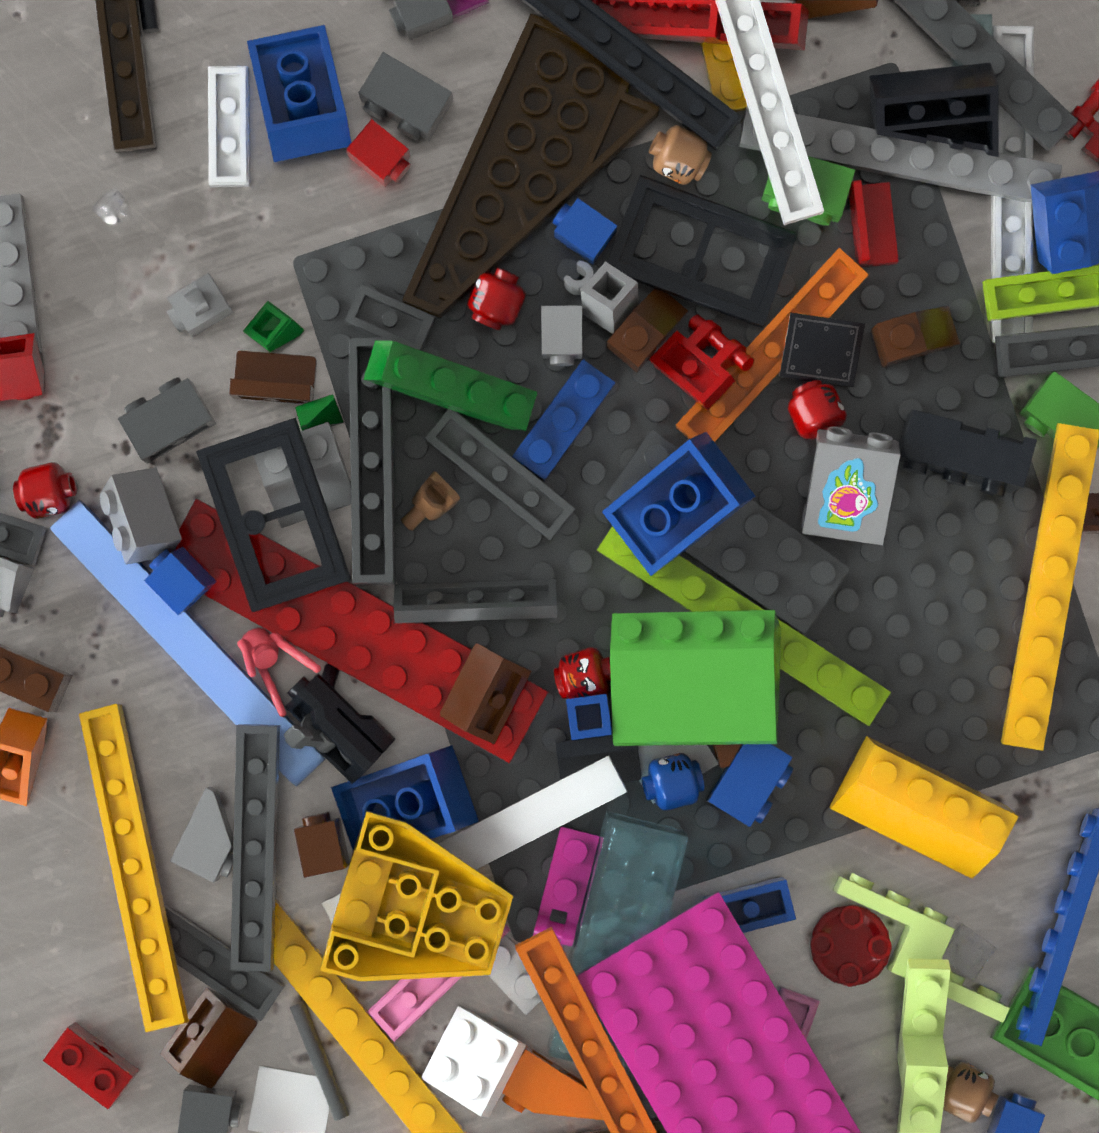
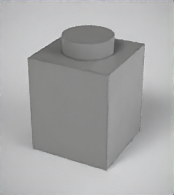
[541,306,582,366]

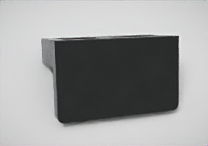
[556,735,642,783]

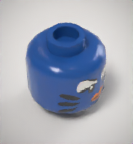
[642,753,704,811]

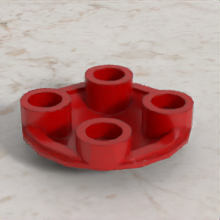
[810,905,892,987]

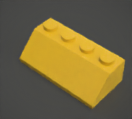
[829,736,1019,879]

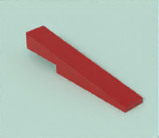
[591,0,809,51]

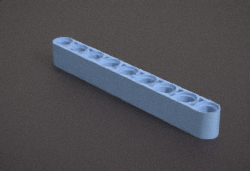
[50,500,326,787]

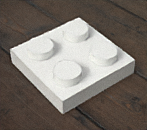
[421,1006,526,1118]

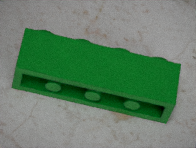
[363,340,538,431]

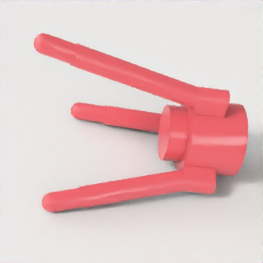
[237,628,321,717]

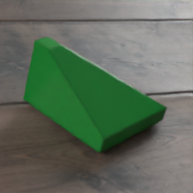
[243,301,304,352]
[295,394,344,431]

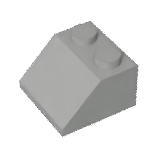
[254,422,351,528]

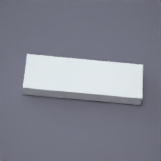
[208,66,250,188]

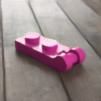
[533,826,600,947]

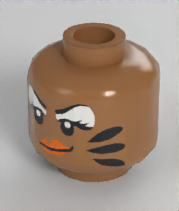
[649,125,712,185]
[943,1062,999,1123]

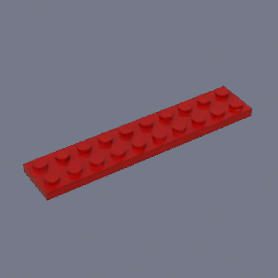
[174,499,549,763]

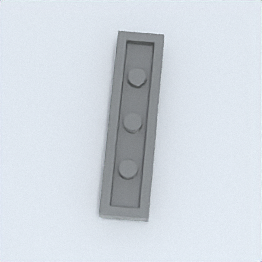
[0,193,42,353]

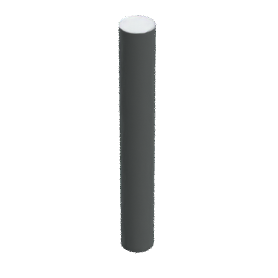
[290,1001,350,1121]

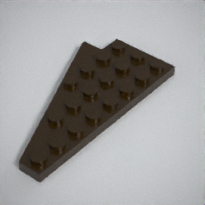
[402,13,660,319]

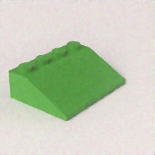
[610,610,781,746]

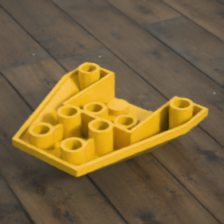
[320,811,513,981]

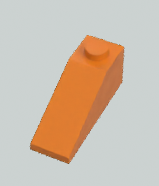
[502,1045,603,1120]

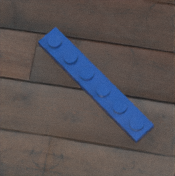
[1016,808,1099,1046]

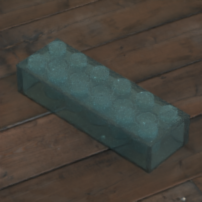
[547,811,689,1075]

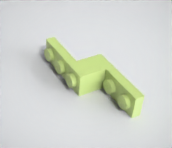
[832,873,1010,1023]
[897,958,951,1133]

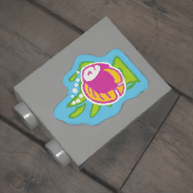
[801,426,900,545]

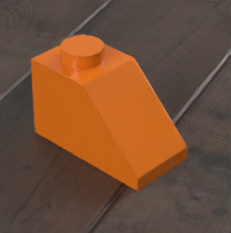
[0,708,47,806]

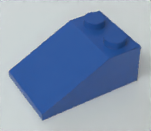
[247,25,352,162]
[1030,171,1099,274]
[602,432,756,576]
[331,745,479,850]

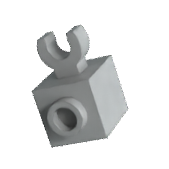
[563,260,639,334]
[167,273,234,337]

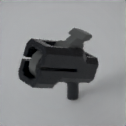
[284,664,395,784]

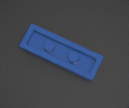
[512,359,616,481]

